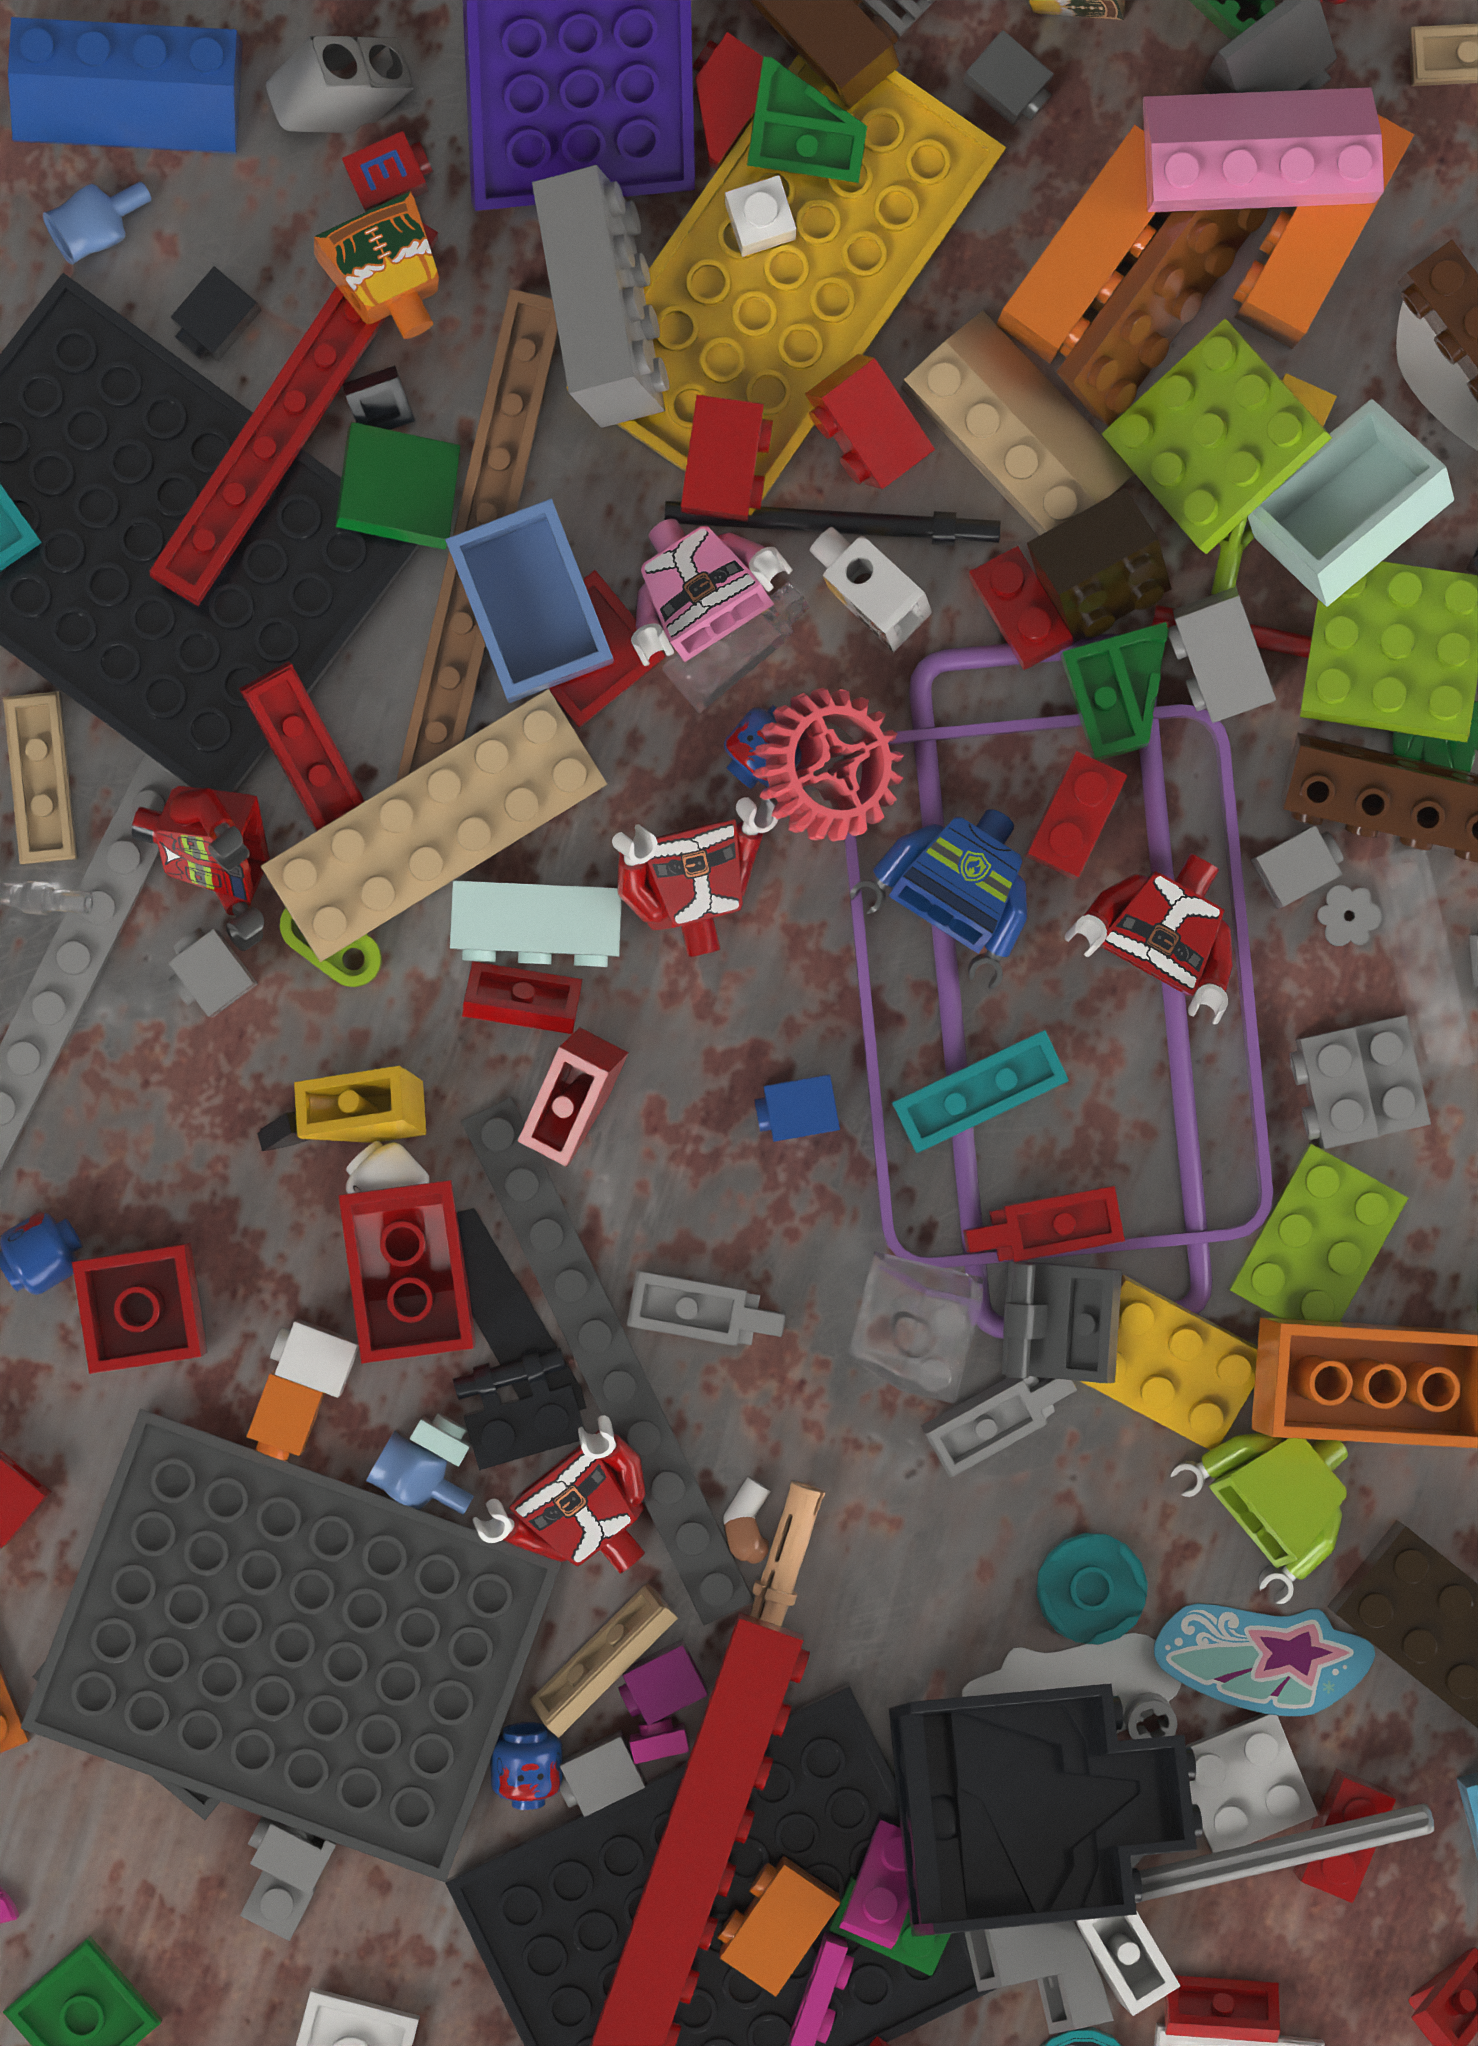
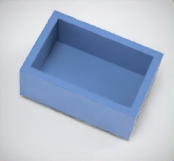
[445,498,614,703]

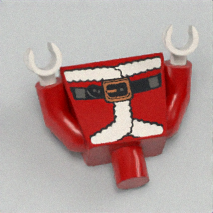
[612,797,778,957]
[1064,853,1233,1024]
[472,1415,646,1574]

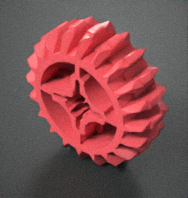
[753,688,904,842]

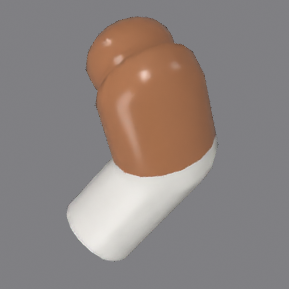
[723,1477,771,1564]

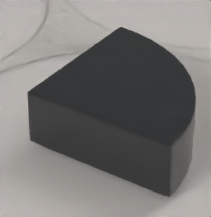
[257,1112,311,1151]

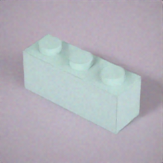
[450,881,622,967]

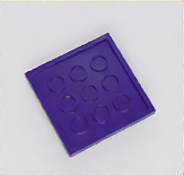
[462,0,695,211]

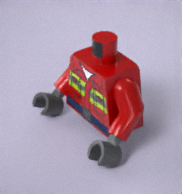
[131,786,270,951]

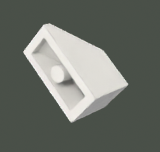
[1076,1911,1180,2016]

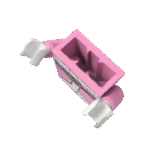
[631,519,793,666]

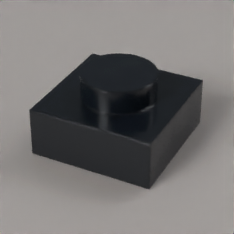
[343,365,415,430]

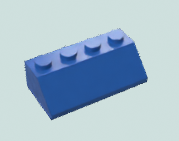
[8,17,243,154]

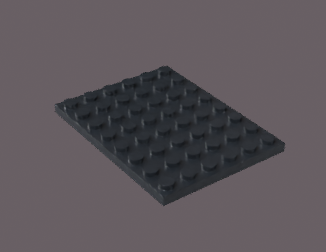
[0,273,421,792]
[445,1684,996,2046]

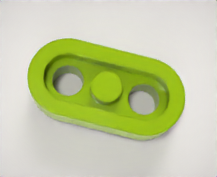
[280,908,382,987]

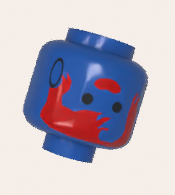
[724,705,801,789]
[0,1212,83,1295]
[490,1722,563,1810]

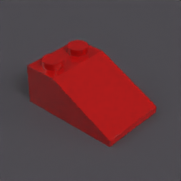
[338,1180,476,1364]

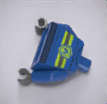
[850,809,1028,989]

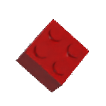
[72,1242,208,1374]

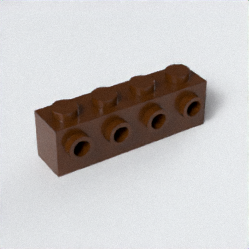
[1398,239,1478,402]
[1281,732,1478,863]

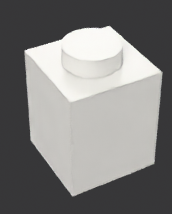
[725,175,797,257]
[270,1319,359,1398]

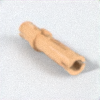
[750,1481,826,1626]

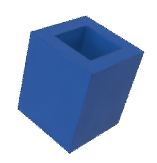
[754,1074,840,1142]

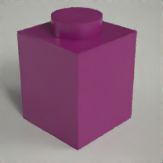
[618,1639,708,1726]

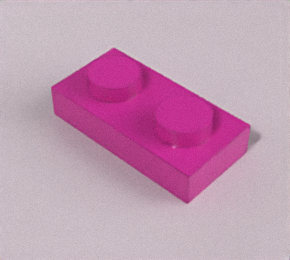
[839,1820,909,1949]
[789,1931,854,2046]

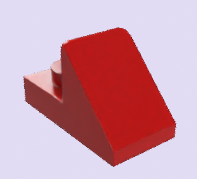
[1408,1947,1478,2046]

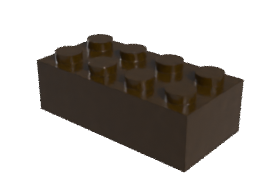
[1327,1520,1478,1728]

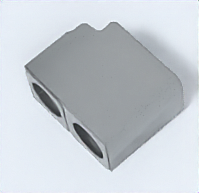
[266,36,414,133]

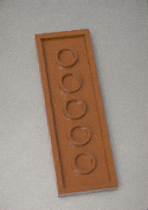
[1056,208,1268,426]

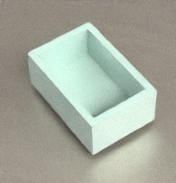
[1248,398,1454,607]

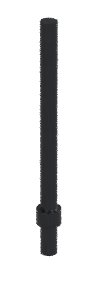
[664,501,1001,546]

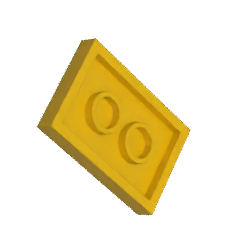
[1081,1275,1258,1450]

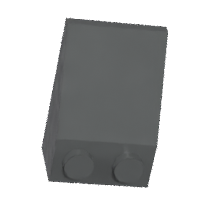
[1202,0,1337,94]

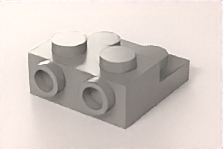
[1289,1015,1431,1149]

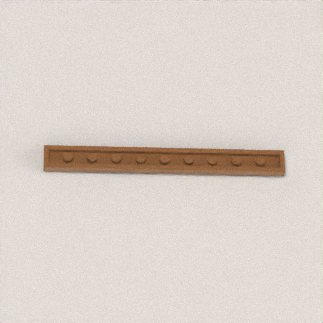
[396,289,558,782]

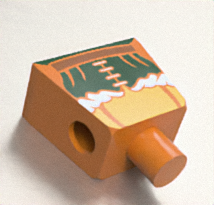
[314,191,439,339]

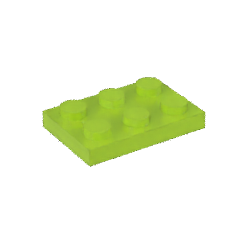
[1228,1143,1409,1322]

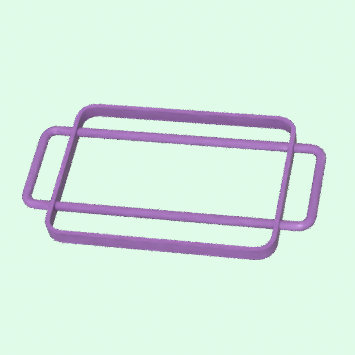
[844,633,1273,1339]

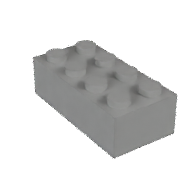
[532,165,669,428]

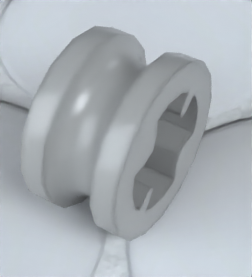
[1123,1692,1178,1739]

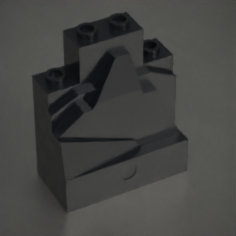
[889,1683,1203,1936]

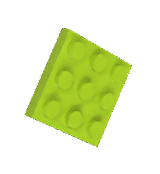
[1102,318,1332,554]
[1300,561,1478,742]

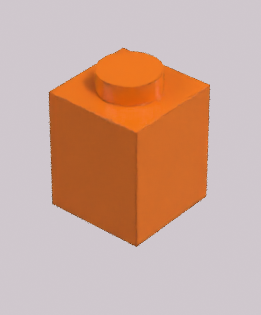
[246,1370,325,1461]

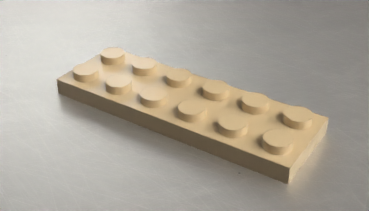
[260,689,608,962]

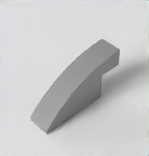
[965,1921,1114,2034]

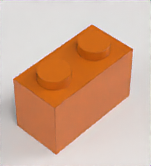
[717,1856,840,1996]

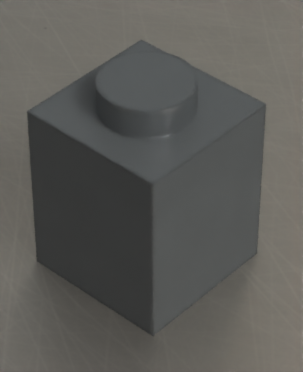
[963,30,1053,126]

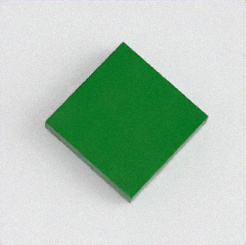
[335,422,460,550]
[3,1936,163,2046]

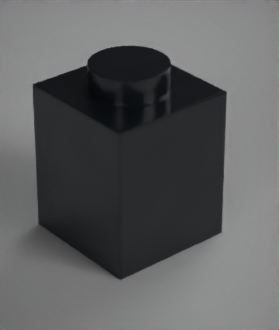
[170,266,262,361]

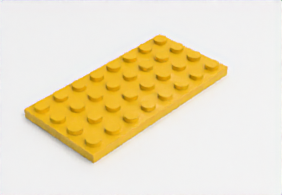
[566,55,1006,516]

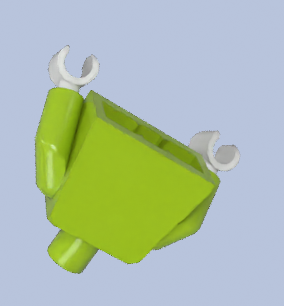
[1171,1432,1348,1604]

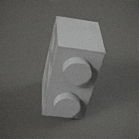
[1168,587,1276,723]

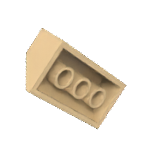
[901,310,1135,535]

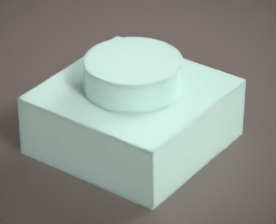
[410,1413,471,1467]

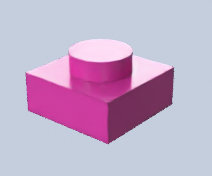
[629,1717,690,1764]

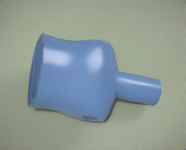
[43,181,151,265]
[366,1431,474,1515]

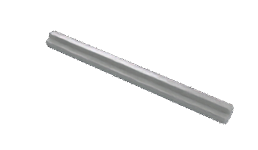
[1139,1803,1434,1902]

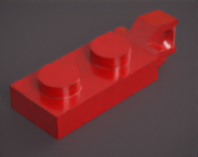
[963,1185,1125,1262]

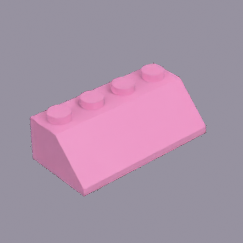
[1143,87,1384,212]

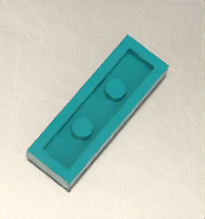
[891,1030,1069,1154]

